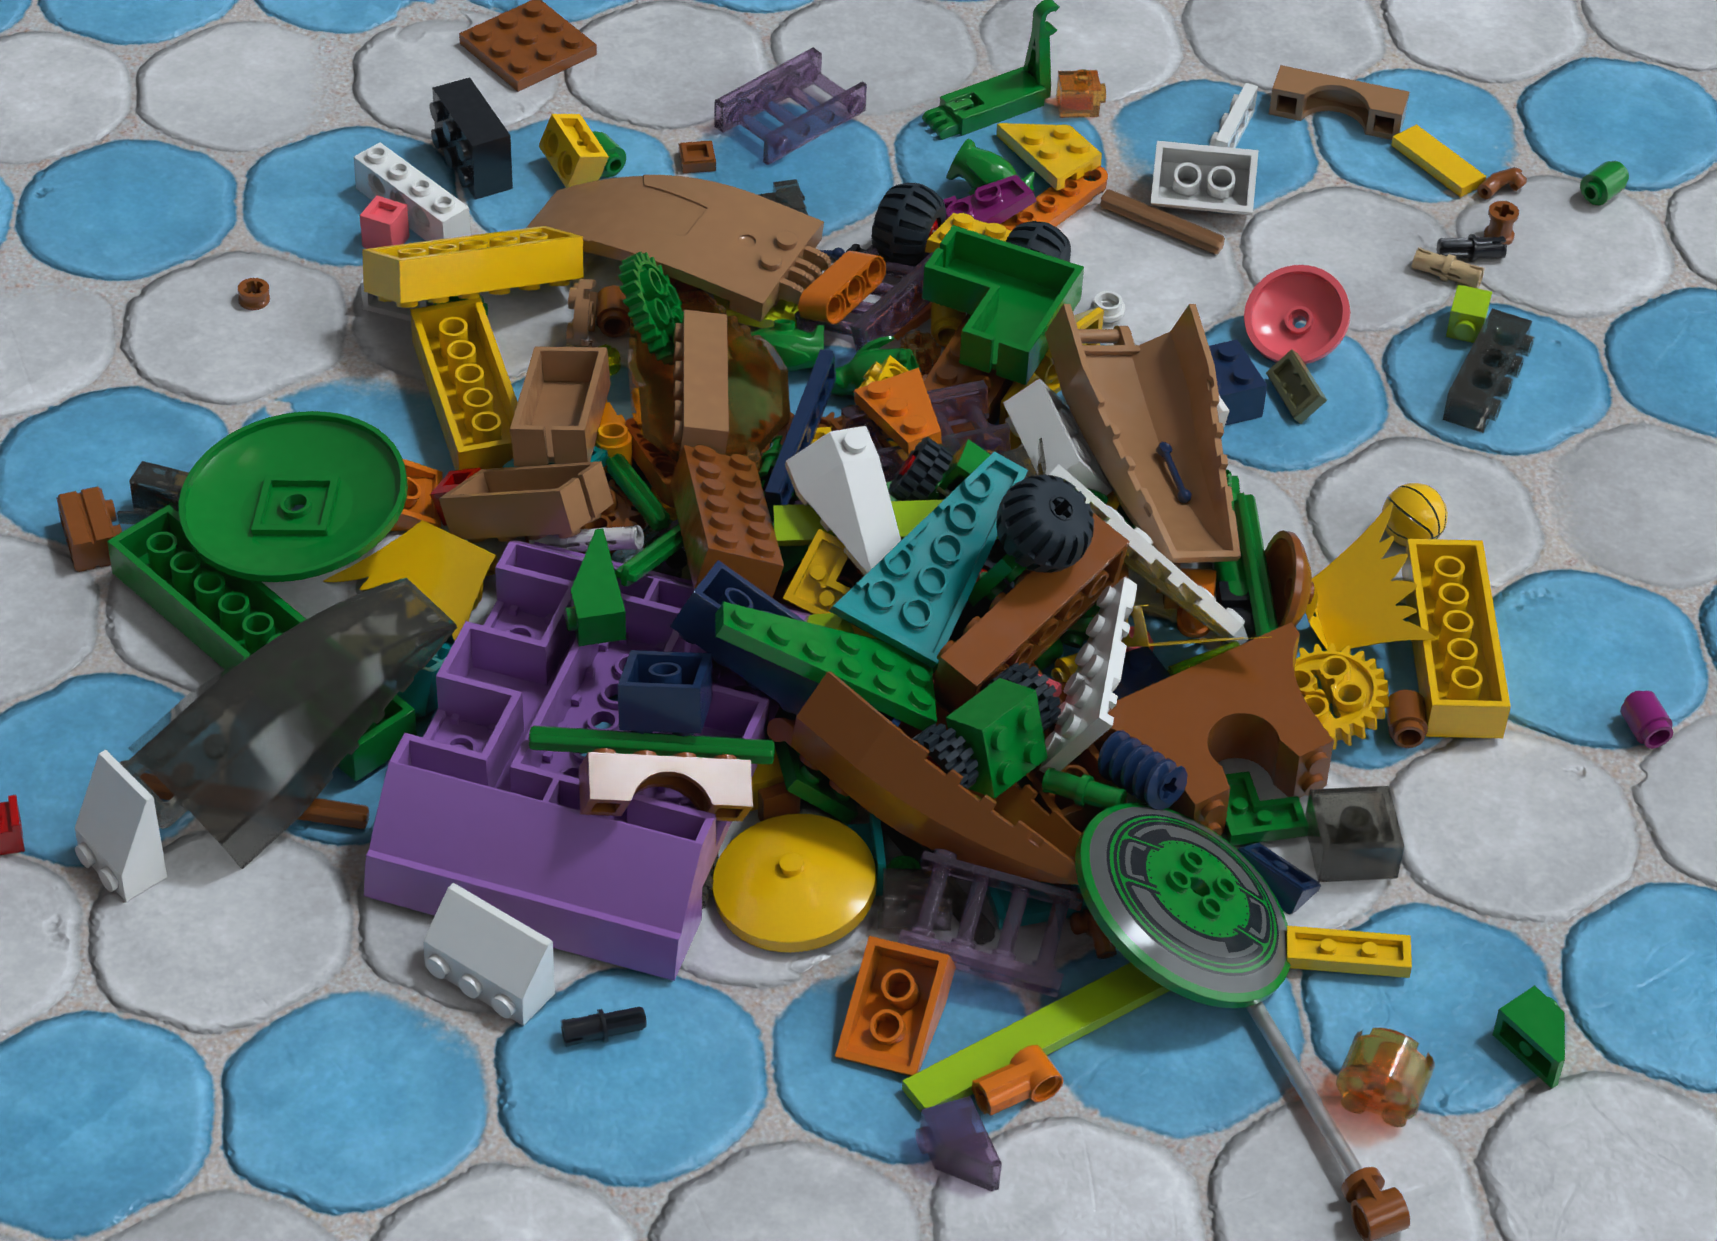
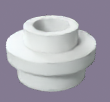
[1090,291,1125,323]

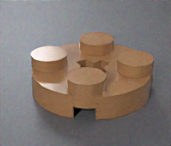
[566,279,597,347]

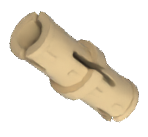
[1412,247,1485,288]

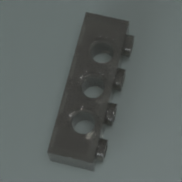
[1443,308,1535,433]

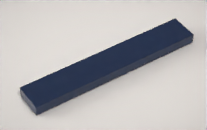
[765,349,836,521]

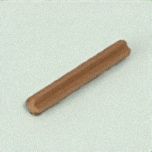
[1100,189,1225,254]

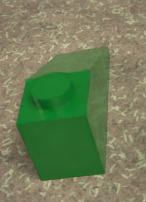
[565,528,626,646]

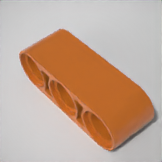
[798,251,886,324]

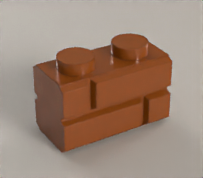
[57,486,122,572]

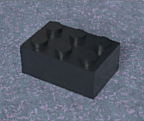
[429,77,513,200]

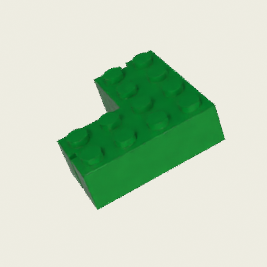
[922,225,1084,385]

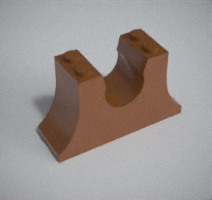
[1093,622,1334,836]

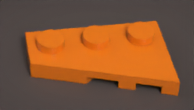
[854,368,942,455]

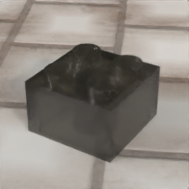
[1305,786,1404,882]

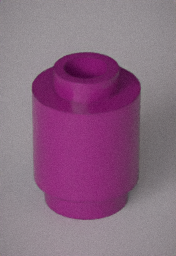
[1620,691,1673,749]

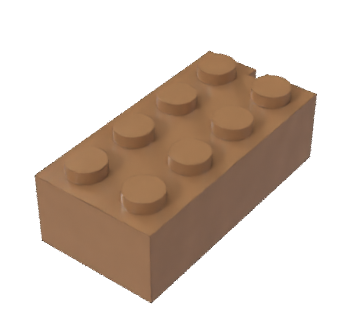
[510,346,611,467]
[439,461,614,543]

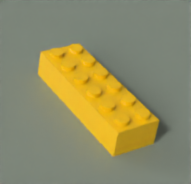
[362,226,584,308]
[410,297,518,470]
[1401,539,1511,739]

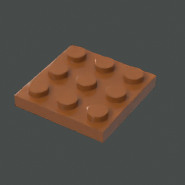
[459,0,597,92]

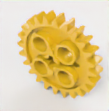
[1294,643,1389,750]

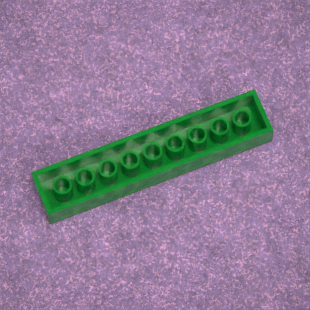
[107,505,417,782]

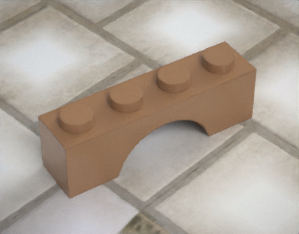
[1269,65,1410,140]

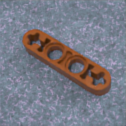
[625,417,679,508]

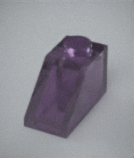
[915,1096,1002,1191]

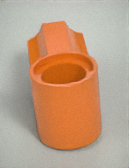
[972,1045,1064,1116]

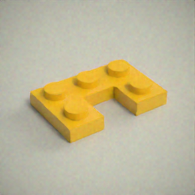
[783,529,882,641]

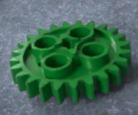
[618,251,683,366]

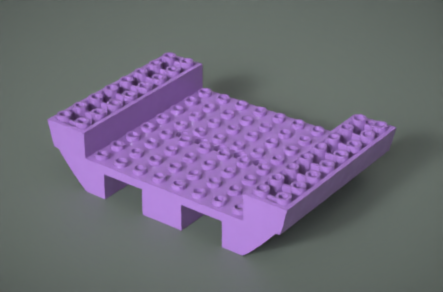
[364,541,813,981]

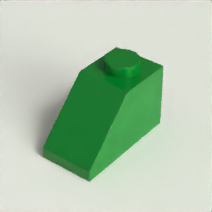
[1492,985,1565,1089]

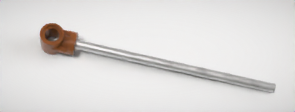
[1246,1002,1410,1241]

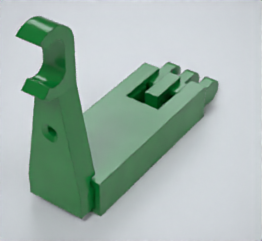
[922,0,1060,139]

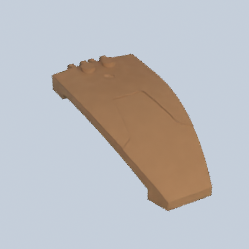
[526,175,832,322]

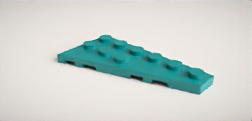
[829,451,1028,668]

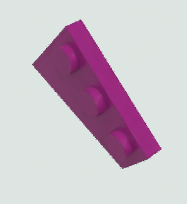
[943,175,1037,224]

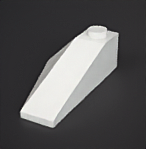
[785,426,901,576]

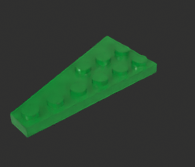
[715,602,937,731]

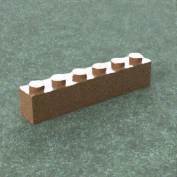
[672,310,729,456]

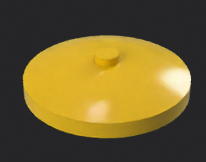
[713,814,877,953]

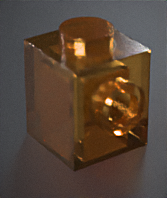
[1056,69,1106,118]

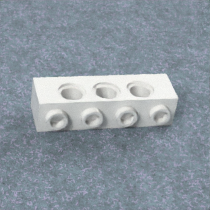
[354,142,471,241]

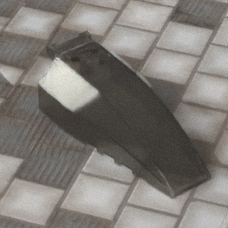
[119,578,457,869]

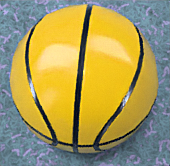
[1382,483,1448,547]

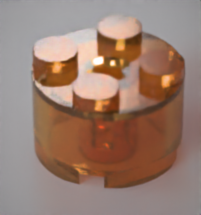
[1336,1028,1435,1127]

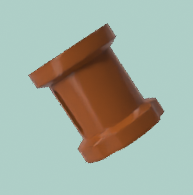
[1484,201,1519,245]

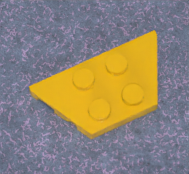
[996,123,1102,190]

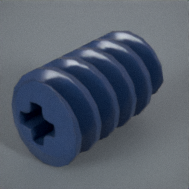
[1098,730,1188,810]

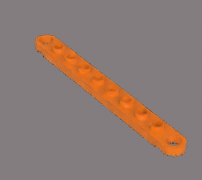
[872,166,1108,342]

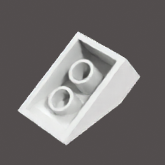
[75,750,167,902]

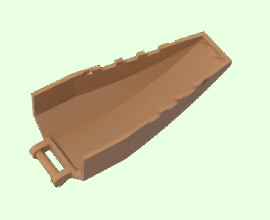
[1045,304,1241,563]

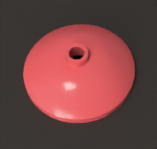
[1244,265,1351,364]

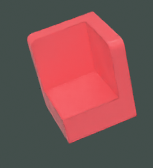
[360,195,409,249]

